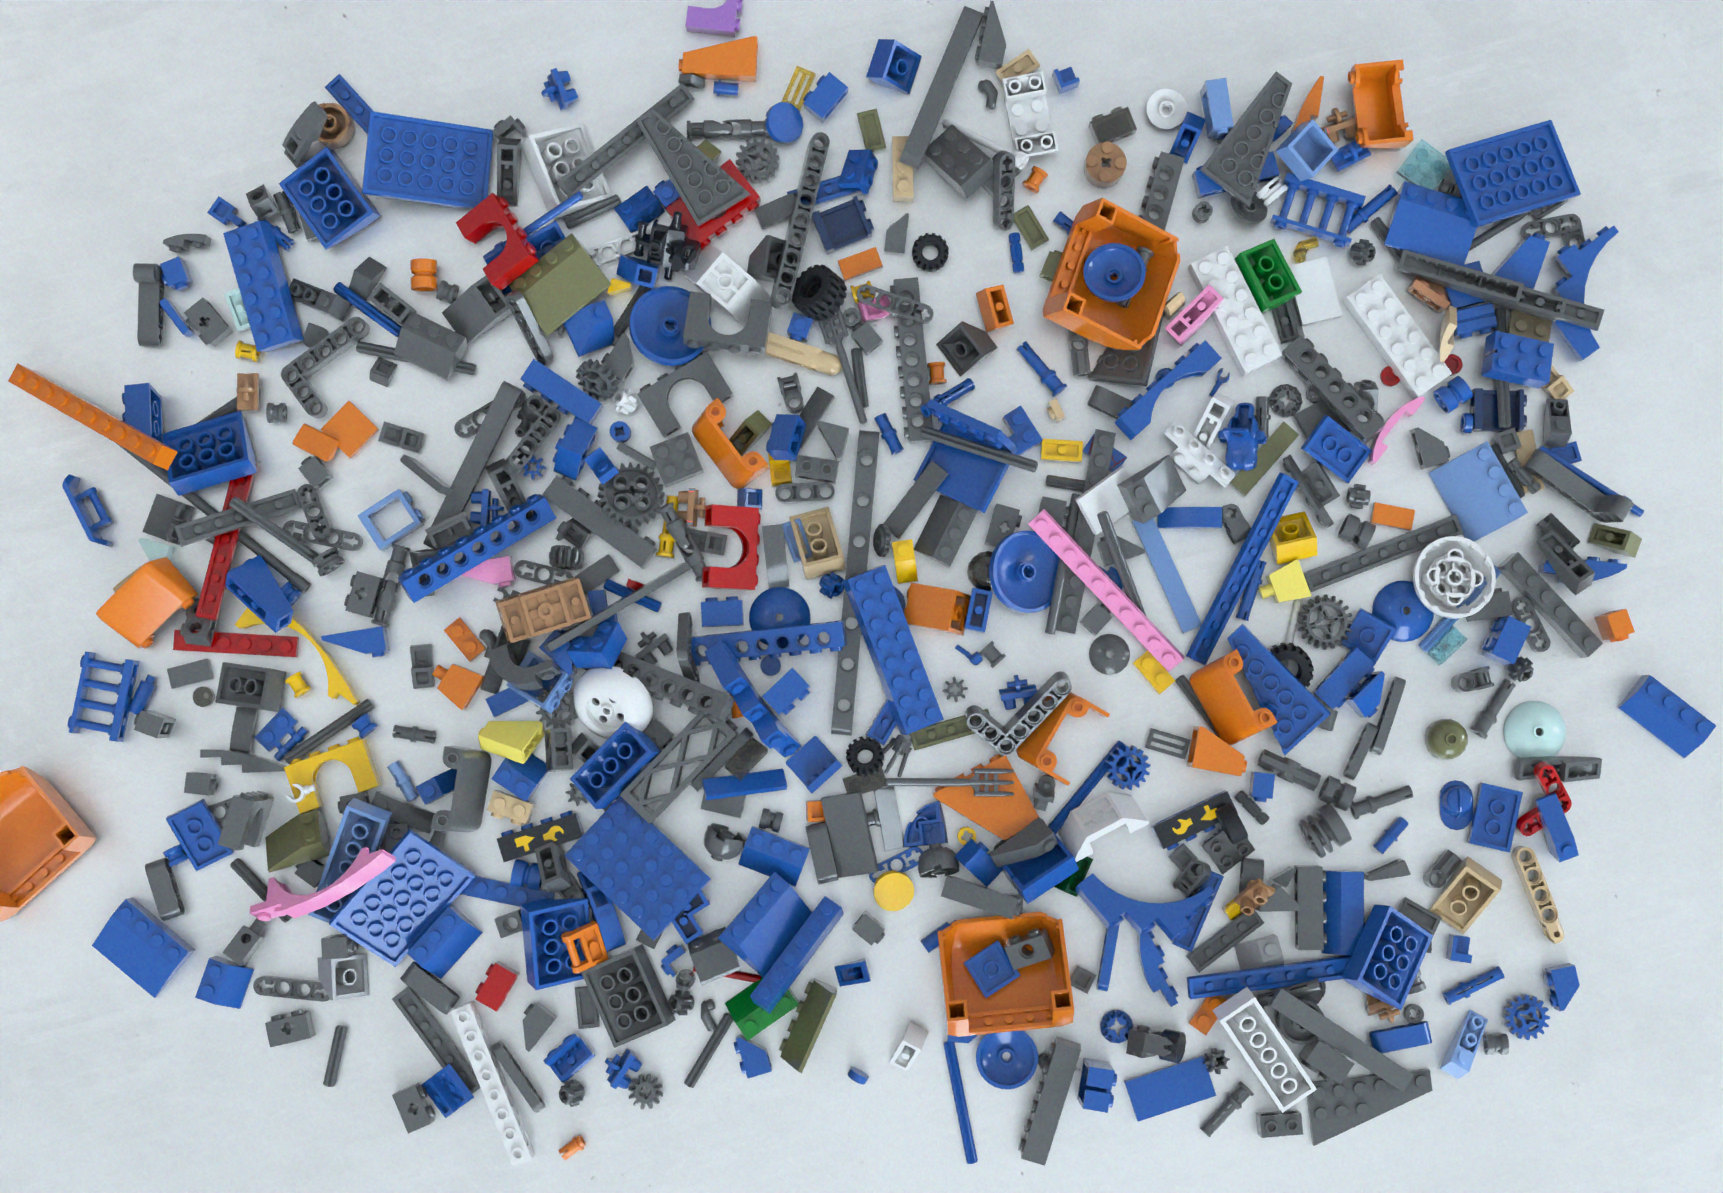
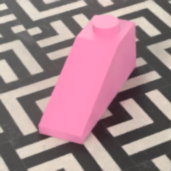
[1165,284,1224,346]
[462,556,516,588]

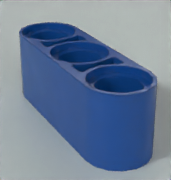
[1369,1021,1432,1053]

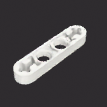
[586,229,651,266]

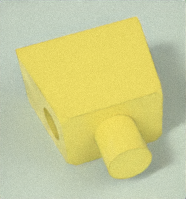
[1258,559,1311,603]

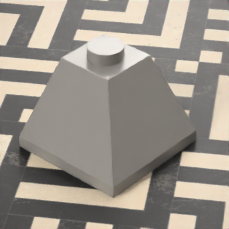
[1234,934,1284,970]
[317,954,369,1000]

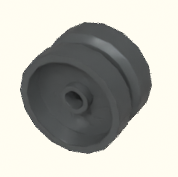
[1274,995,1324,1045]

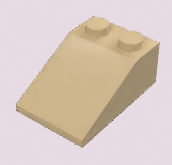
[789,507,846,580]
[1429,856,1502,935]

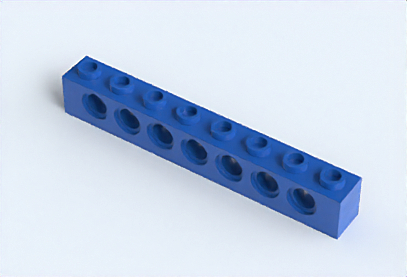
[397,494,556,603]
[691,620,847,666]

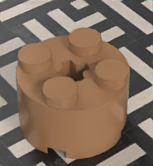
[318,103,355,149]
[1084,141,1127,188]

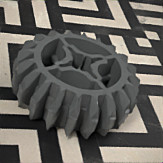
[1297,594,1353,650]

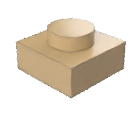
[1046,399,1065,423]

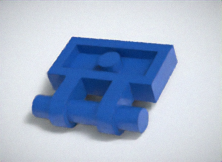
[254,708,308,762]

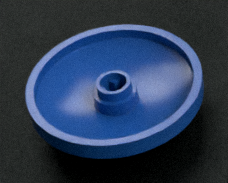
[629,286,711,366]
[989,531,1059,613]

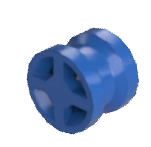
[610,421,631,443]
[281,582,302,606]
[351,713,378,739]
[163,844,189,868]

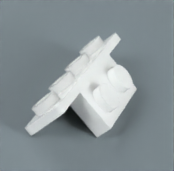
[1164,420,1236,487]

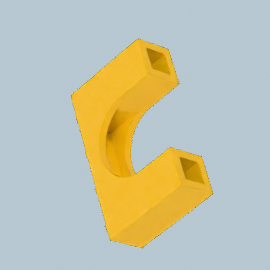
[284,737,382,814]

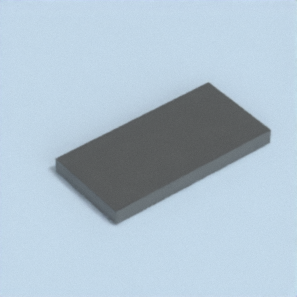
[821,791,879,878]

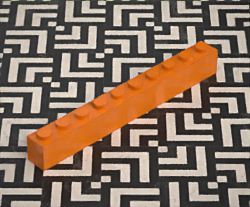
[8,363,177,470]

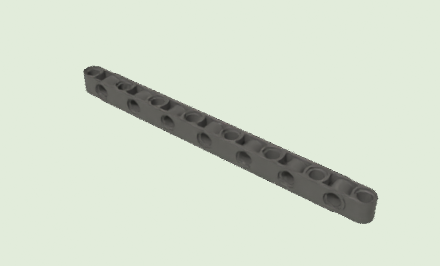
[831,430,880,736]

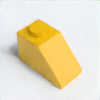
[891,539,918,584]

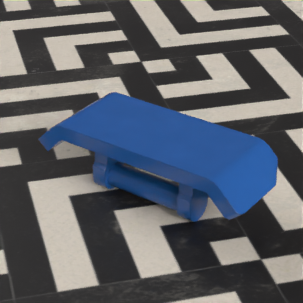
[62,474,112,547]

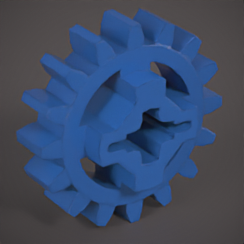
[1105,745,1151,790]
[1503,994,1550,1040]

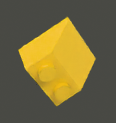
[1269,511,1318,564]

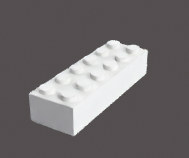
[1188,246,1282,377]
[1342,274,1452,400]
[1212,987,1317,1113]

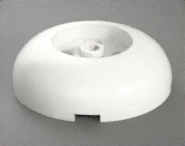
[1413,536,1496,619]
[573,666,653,739]

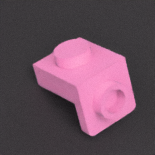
[857,296,891,322]

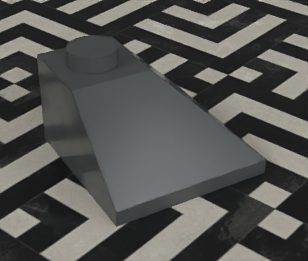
[747,235,795,283]
[936,321,998,377]

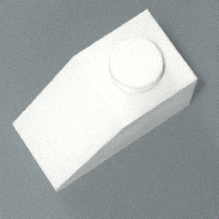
[889,1022,929,1072]

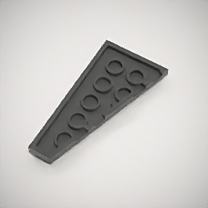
[1087,301,1167,386]
[1307,1069,1433,1146]

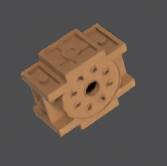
[495,577,591,643]

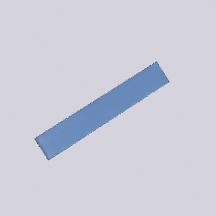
[1132,518,1202,633]

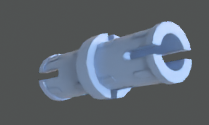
[387,760,419,802]

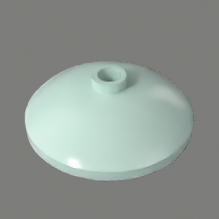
[1503,701,1566,758]

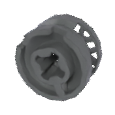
[311,547,345,577]

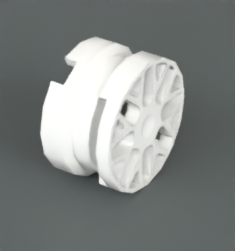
[1256,176,1288,207]

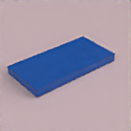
[1124,1055,1216,1122]

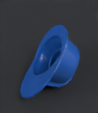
[1440,780,1473,830]

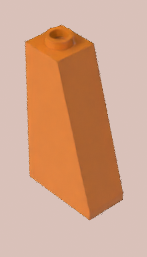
[679,36,758,82]

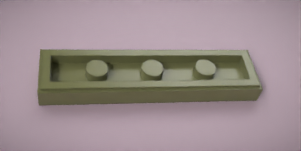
[1230,422,1299,496]
[910,709,993,751]

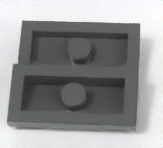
[1294,400,1350,440]

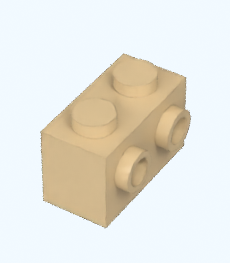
[487,790,536,826]

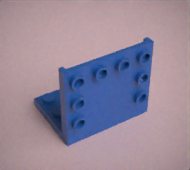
[913,399,1018,514]

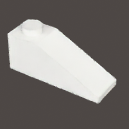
[1193,392,1235,450]

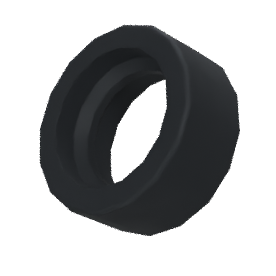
[1215,803,1248,845]

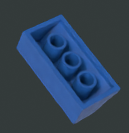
[1618,675,1716,758]
[570,721,661,809]

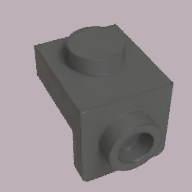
[492,115,526,140]
[1354,380,1379,412]
[555,518,592,549]

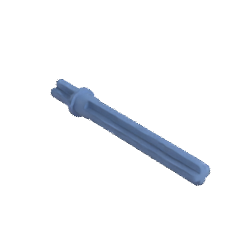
[1419,565,1502,652]

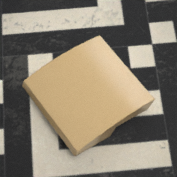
[1439,305,1457,363]

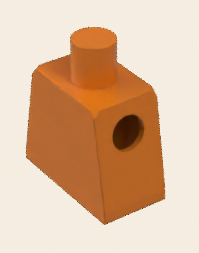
[432,664,484,710]

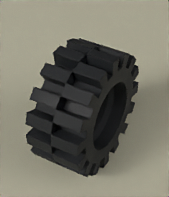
[912,233,949,272]
[846,736,884,777]

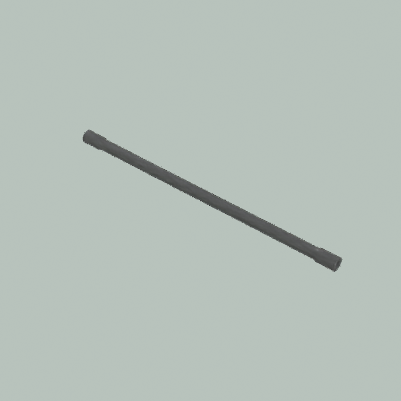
[109,439,311,594]

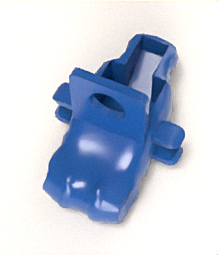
[1218,403,1267,471]

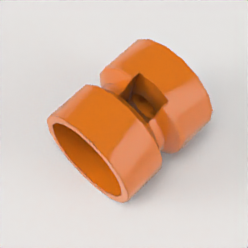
[410,258,438,292]

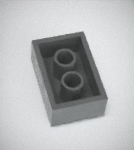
[924,125,994,199]

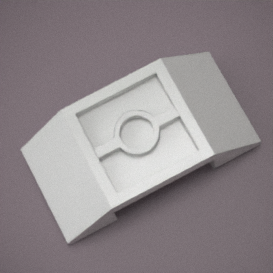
[1002,71,1058,157]
[682,244,770,326]
[1058,792,1149,862]

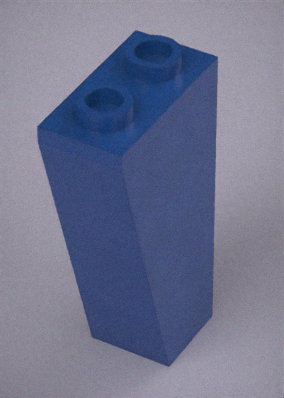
[225,555,294,633]

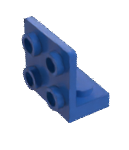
[786,736,843,794]

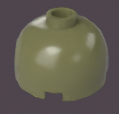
[1425,719,1468,759]

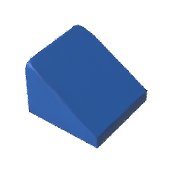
[737,488,762,510]

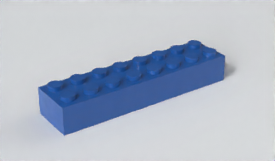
[842,565,944,735]

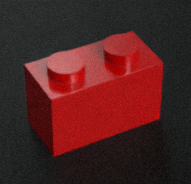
[475,961,520,1012]

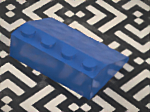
[279,147,381,250]
[1384,181,1477,266]
[162,410,257,496]
[718,872,812,978]
[92,897,195,998]
[520,898,590,990]
[1342,904,1433,1010]

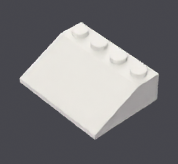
[521,123,612,219]

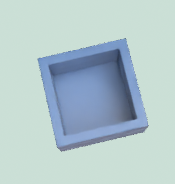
[1275,119,1338,181]

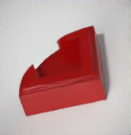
[626,579,645,590]

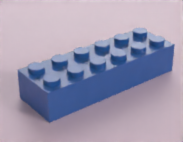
[223,221,304,352]

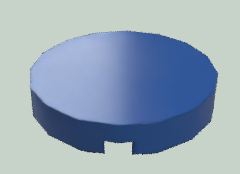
[765,102,803,143]

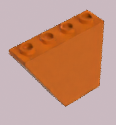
[933,754,1039,841]

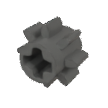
[1350,239,1376,266]
[1346,484,1371,509]
[1507,656,1534,682]
[942,677,968,702]
[565,783,588,806]
[668,990,694,1016]
[1202,1048,1230,1074]
[559,1080,585,1107]

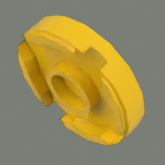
[873,870,914,911]

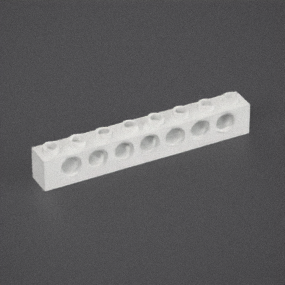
[450,1001,535,1167]

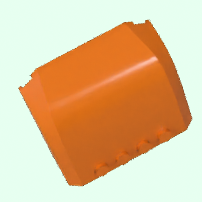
[1043,197,1180,350]
[0,766,97,922]
[938,912,1074,1037]

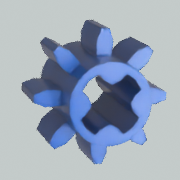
[523,455,547,481]
[819,572,844,599]

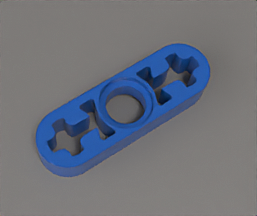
[869,847,923,883]

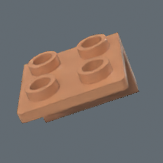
[1406,277,1450,313]

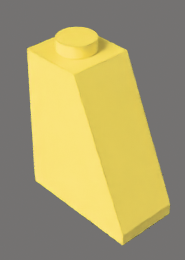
[478,721,544,764]

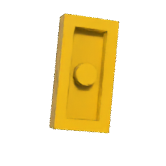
[1040,439,1083,462]
[1133,650,1175,694]

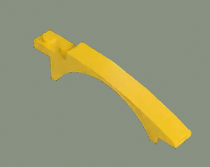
[234,607,360,705]

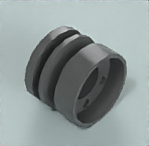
[1298,803,1352,858]

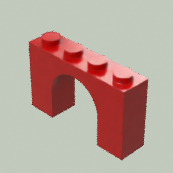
[666,159,761,250]
[456,193,539,290]
[702,504,761,591]

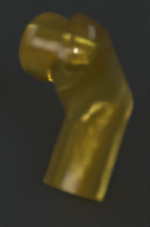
[1293,237,1319,263]

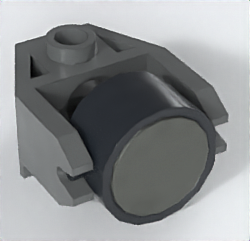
[1126,1025,1186,1063]

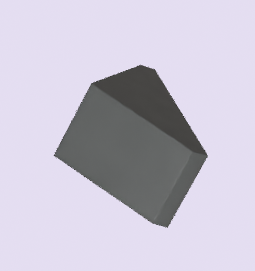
[349,257,387,301]

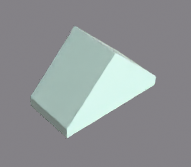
[138,538,175,561]

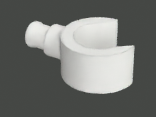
[286,784,316,803]

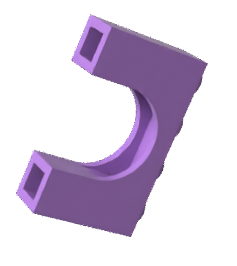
[685,0,743,37]

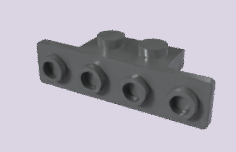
[1283,455,1340,528]
[480,626,530,694]

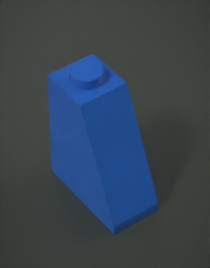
[1492,233,1550,289]

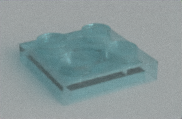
[1396,139,1450,190]

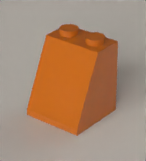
[903,583,970,636]
[1187,726,1247,776]

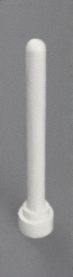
[943,119,1029,170]

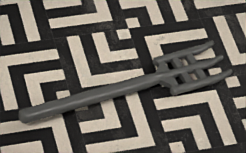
[1469,200,1568,251]
[819,308,867,424]
[885,768,1014,797]

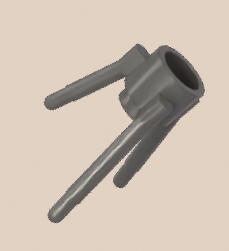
[883,734,912,778]

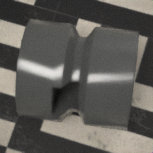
[1338,513,1376,549]
[1318,775,1356,811]

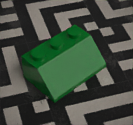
[1234,239,1302,314]
[725,977,799,1041]

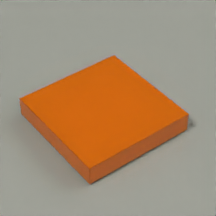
[320,401,379,458]

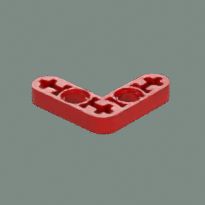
[1516,762,1572,836]

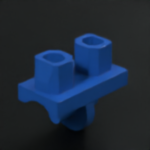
[541,68,578,111]
[1331,140,1372,172]
[470,489,504,526]
[999,675,1037,710]
[605,1048,642,1089]

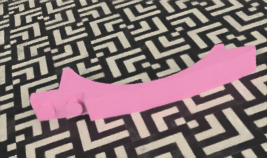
[249,847,396,921]

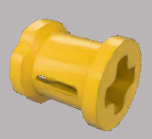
[850,281,875,304]
[235,340,261,362]
[285,671,312,698]
[957,827,976,845]

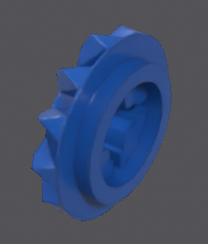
[1100,1010,1133,1044]

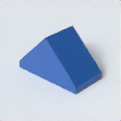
[834,958,871,987]

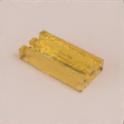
[782,66,816,112]

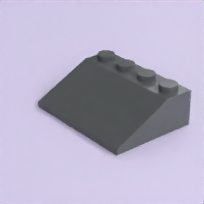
[581,944,676,1048]

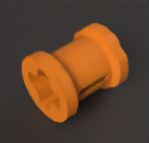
[1022,166,1048,193]
[927,362,947,385]

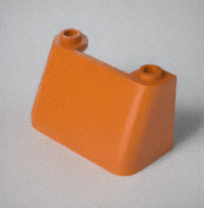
[1348,59,1414,149]
[692,398,769,489]
[96,557,198,649]
[1190,649,1278,745]

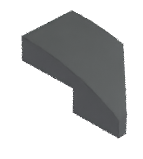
[884,213,909,253]

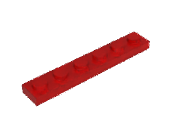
[173,630,299,657]

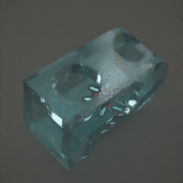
[1427,626,1468,665]

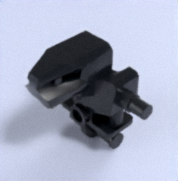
[634,211,701,280]

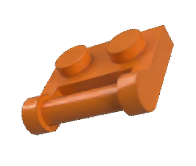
[561,921,609,973]

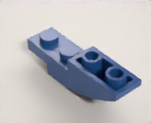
[1538,556,1627,583]
[577,871,626,952]
[1137,931,1178,1007]

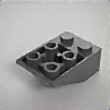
[442,276,512,345]

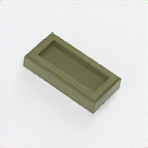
[857,108,886,152]
[1014,205,1049,251]

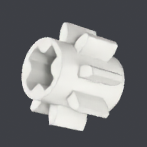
[613,388,638,415]

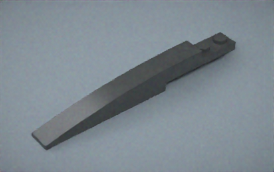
[1397,249,1604,331]

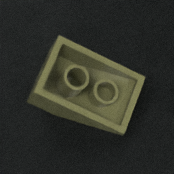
[265,809,329,873]

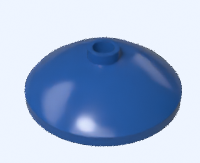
[1083,243,1146,302]
[1372,581,1434,642]
[749,587,810,647]
[976,1030,1038,1089]

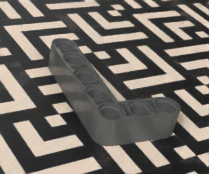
[281,317,370,419]
[1524,449,1634,523]
[965,671,1072,755]

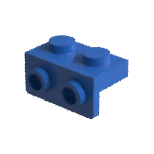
[838,149,878,194]
[614,185,665,233]
[543,1033,595,1083]

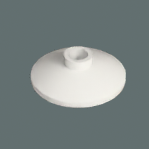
[1146,89,1187,129]

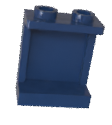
[812,196,874,255]
[1470,388,1527,432]

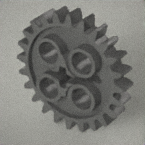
[597,462,665,527]

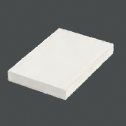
[1289,256,1342,326]
[1075,466,1130,534]

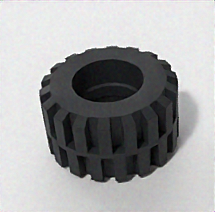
[791,264,847,322]
[1270,643,1314,687]

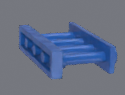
[1270,172,1366,248]
[67,651,140,742]

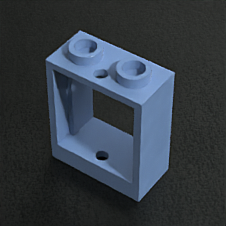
[1200,78,1234,141]
[357,489,425,551]
[506,651,574,714]

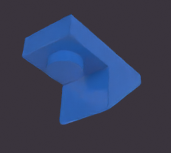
[584,447,619,484]

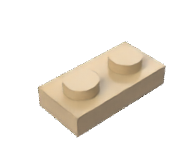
[995,49,1040,84]

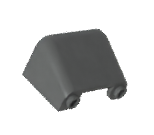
[431,746,492,832]

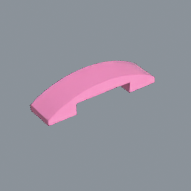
[1368,396,1426,465]

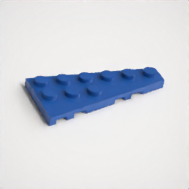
[1227,623,1331,756]

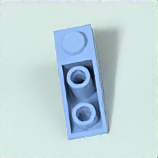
[1440,1010,1488,1079]

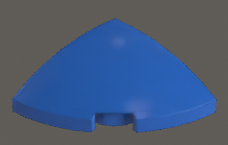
[904,801,948,848]

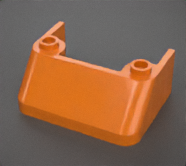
[1016,692,1110,786]

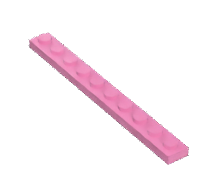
[1028,509,1185,672]

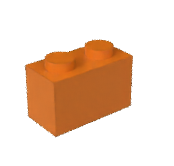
[976,284,1014,332]
[1594,609,1635,642]

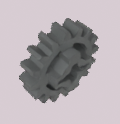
[736,137,780,183]
[576,359,619,401]
[535,685,578,728]

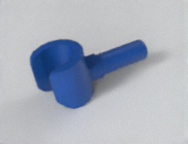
[1209,368,1230,397]
[955,645,983,665]

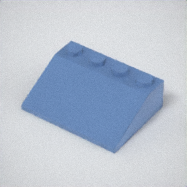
[1428,441,1528,542]

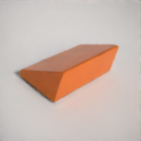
[292,423,340,461]

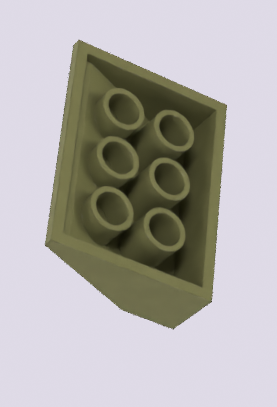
[509,233,612,335]
[779,978,837,1073]

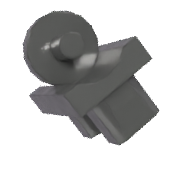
[635,631,673,665]
[1033,775,1056,811]

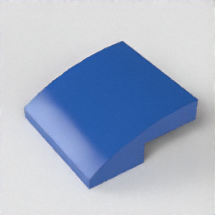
[421,1064,474,1118]

